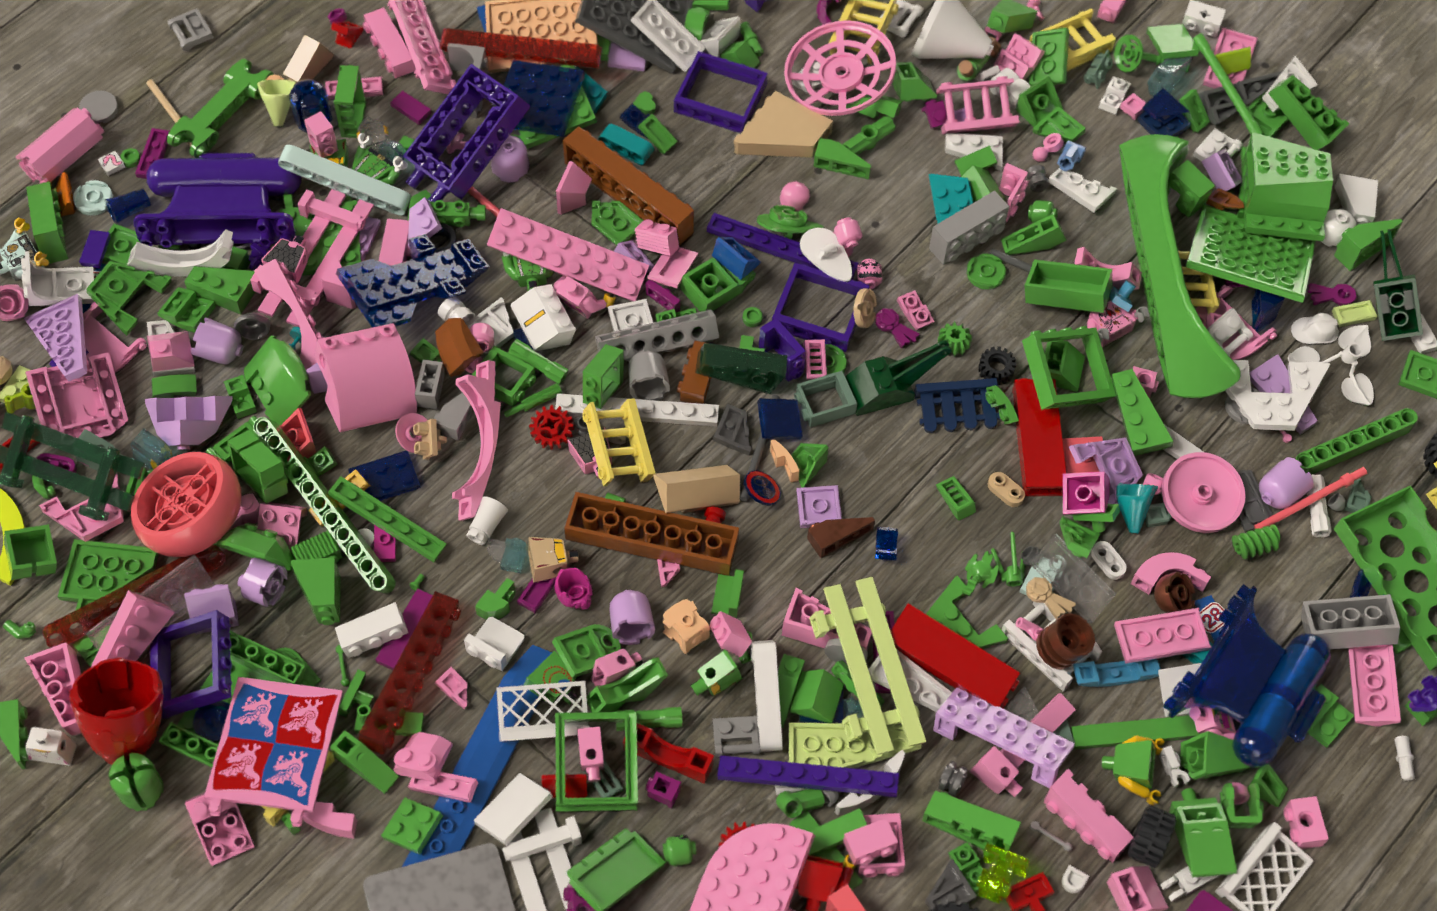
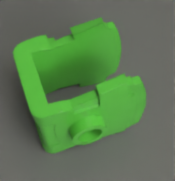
[1220,783,1263,829]

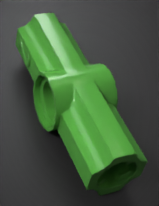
[842,116,896,155]

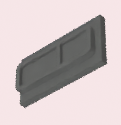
[1238,470,1276,532]

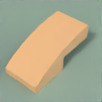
[770,439,799,483]

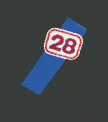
[1195,595,1242,658]

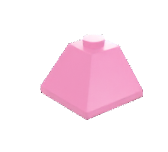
[147,331,194,372]

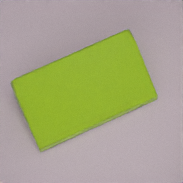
[1215,47,1251,74]

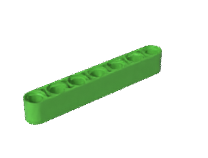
[1296,408,1418,475]

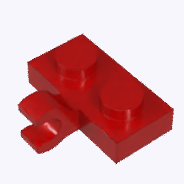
[1002,872,1054,911]

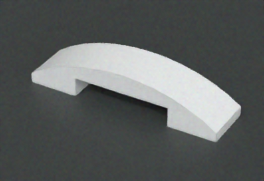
[835,750,905,816]

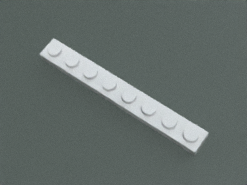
[555,394,719,427]

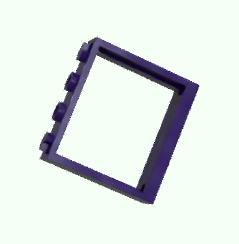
[674,51,768,133]
[772,263,870,352]
[150,610,232,719]

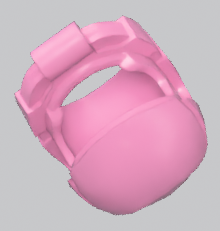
[0,284,29,321]

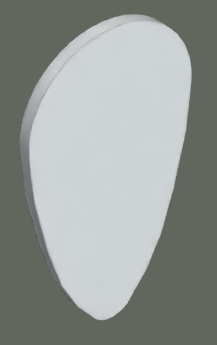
[800,228,852,282]

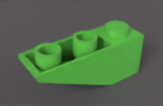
[0,699,29,770]
[330,730,399,794]

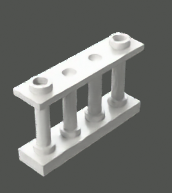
[1002,602,1102,692]

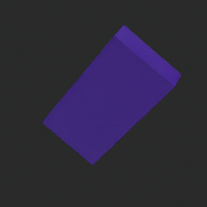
[79,230,111,268]

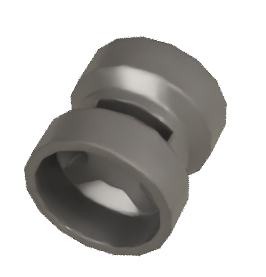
[1027,165,1049,192]

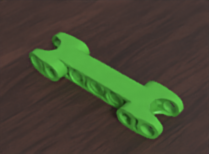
[167,59,273,158]

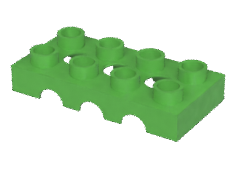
[1334,485,1437,671]

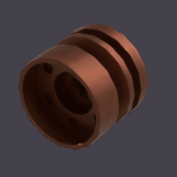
[1036,613,1095,670]

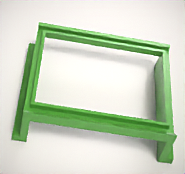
[555,712,638,812]

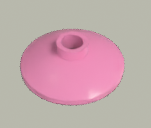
[395,413,427,453]

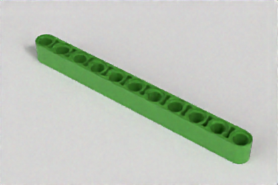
[253,417,395,594]

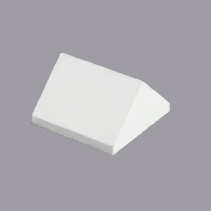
[699,16,741,57]

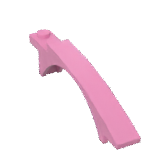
[452,360,501,521]

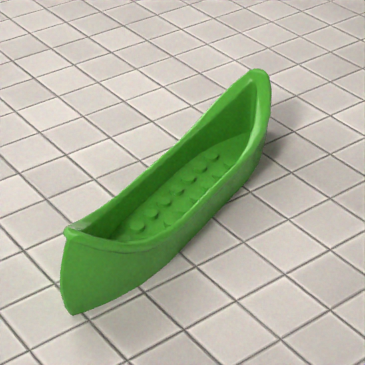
[1119,134,1241,398]

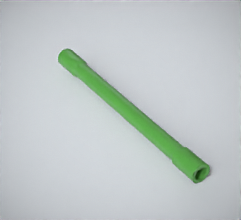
[1193,33,1265,135]

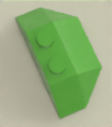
[213,523,295,571]

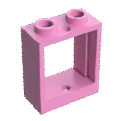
[857,813,905,878]

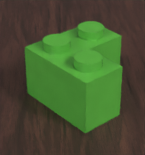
[1168,160,1215,218]

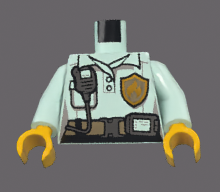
[0,218,49,280]

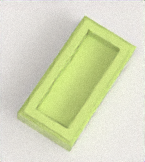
[1332,300,1378,327]

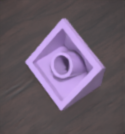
[1201,148,1242,191]

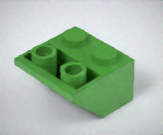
[892,62,937,101]
[1044,340,1085,392]

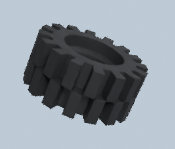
[978,346,1016,385]

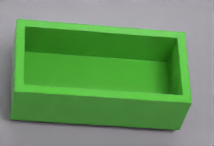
[1025,260,1113,313]

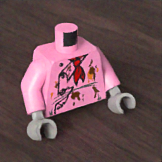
[1087,301,1149,347]

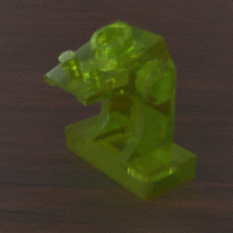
[976,843,1030,904]

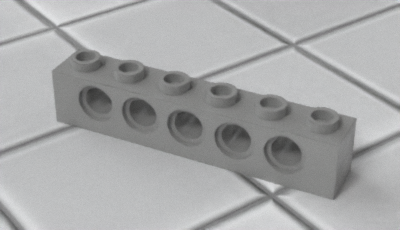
[595,310,719,361]

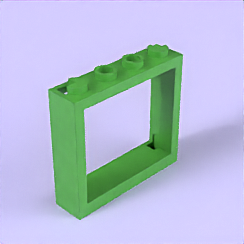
[1022,326,1116,410]

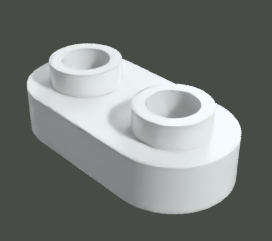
[1091,541,1127,580]

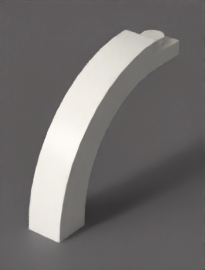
[127,229,234,277]

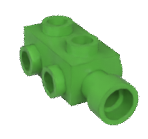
[430,200,486,227]

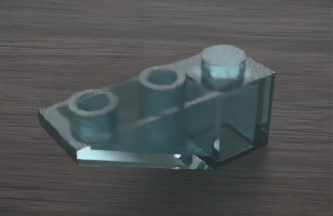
[1147,56,1193,100]

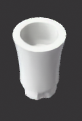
[466,497,508,545]

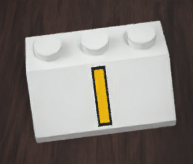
[510,284,576,352]

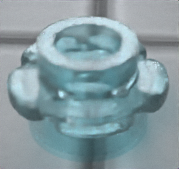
[843,696,860,717]

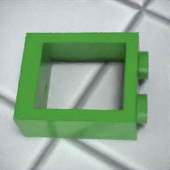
[583,344,624,409]
[472,346,536,407]

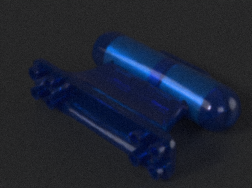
[1162,584,1331,768]

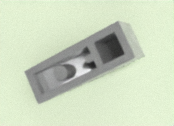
[434,392,474,440]

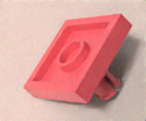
[1062,436,1103,474]

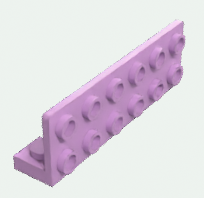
[933,687,1074,788]

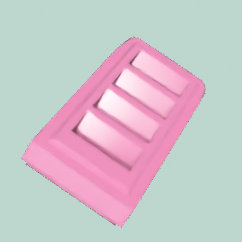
[803,339,827,380]

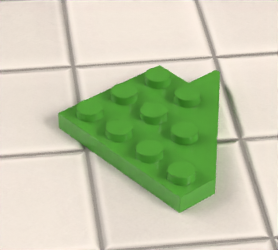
[58,539,159,619]

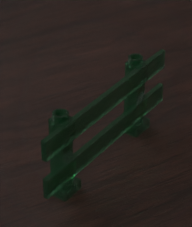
[0,412,145,521]

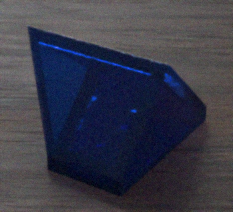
[1142,88,1190,120]

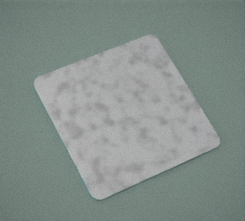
[363,843,515,911]

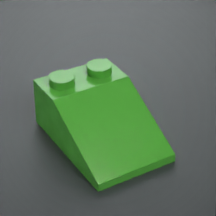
[1334,219,1403,271]

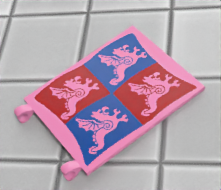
[204,677,343,827]

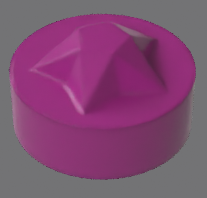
[328,8,347,24]

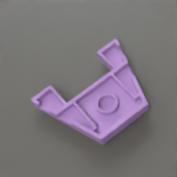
[1069,438,1143,504]

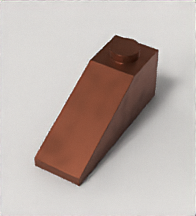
[807,517,875,558]

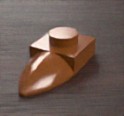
[1206,188,1244,210]

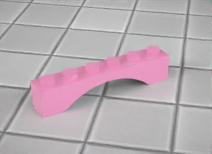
[254,259,324,370]

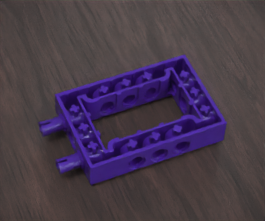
[403,64,531,202]

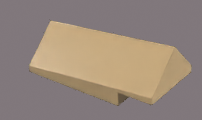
[653,465,740,514]

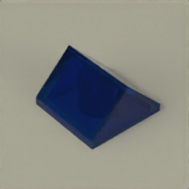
[1251,289,1285,333]

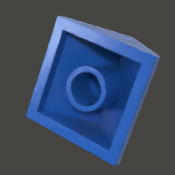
[712,237,761,280]

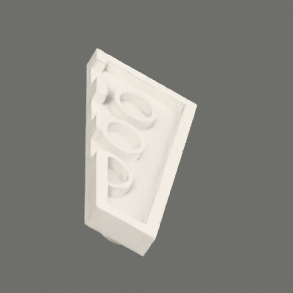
[868,649,952,712]

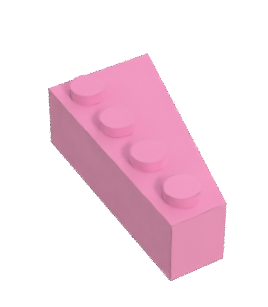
[91,590,175,667]
[25,643,81,736]
[1044,769,1134,863]

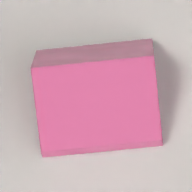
[321,256,356,309]

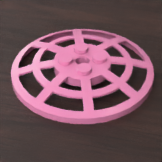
[784,21,897,116]

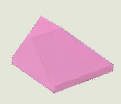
[556,161,592,215]

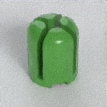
[109,753,164,811]

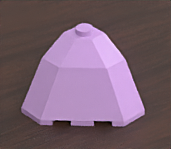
[145,396,233,450]

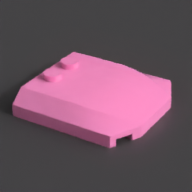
[25,352,128,446]

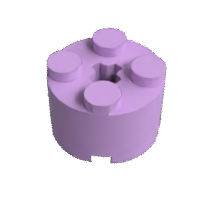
[238,557,287,607]

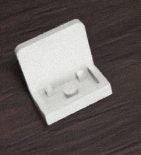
[464,617,525,671]

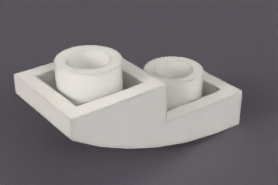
[1099,77,1131,115]

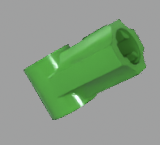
[776,789,825,818]

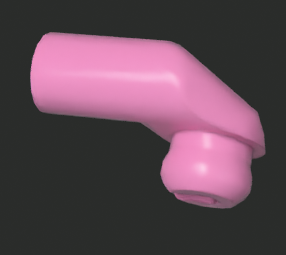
[1016,617,1044,641]

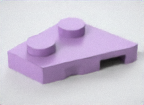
[408,197,442,250]

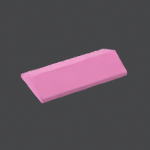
[1348,644,1401,727]

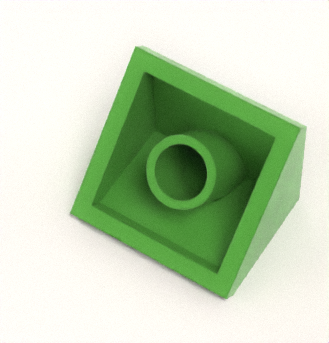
[1016,76,1063,127]
[961,165,1006,202]
[790,669,844,723]

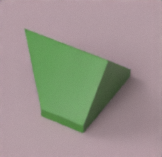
[791,443,828,488]

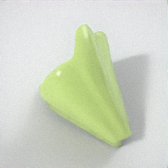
[258,79,296,126]

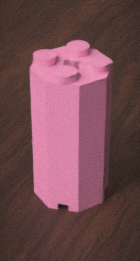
[15,108,104,184]

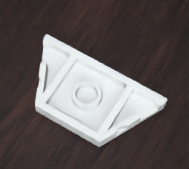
[466,297,514,359]

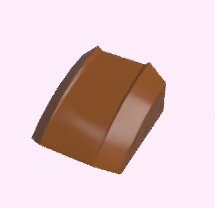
[435,318,484,377]

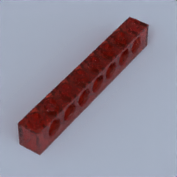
[358,591,461,755]

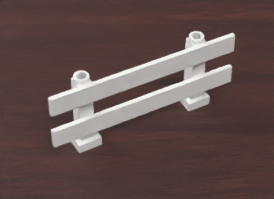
[502,808,582,911]

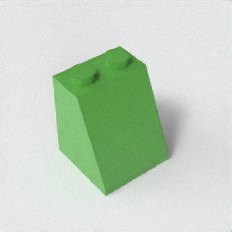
[291,557,340,625]

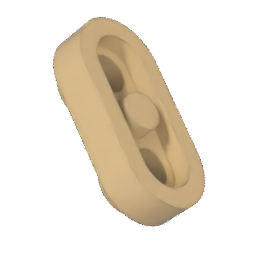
[988,472,1025,507]

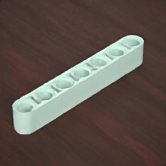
[278,145,411,215]

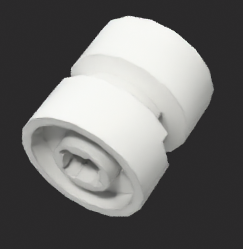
[438,296,475,323]

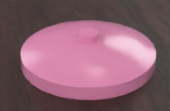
[1162,452,1245,533]

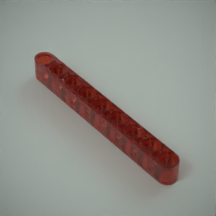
[439,28,602,68]
[42,545,226,648]

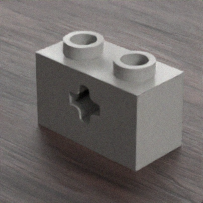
[415,360,445,409]

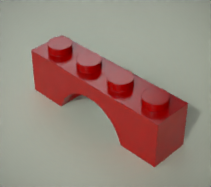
[623,723,714,784]

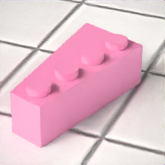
[782,588,872,651]

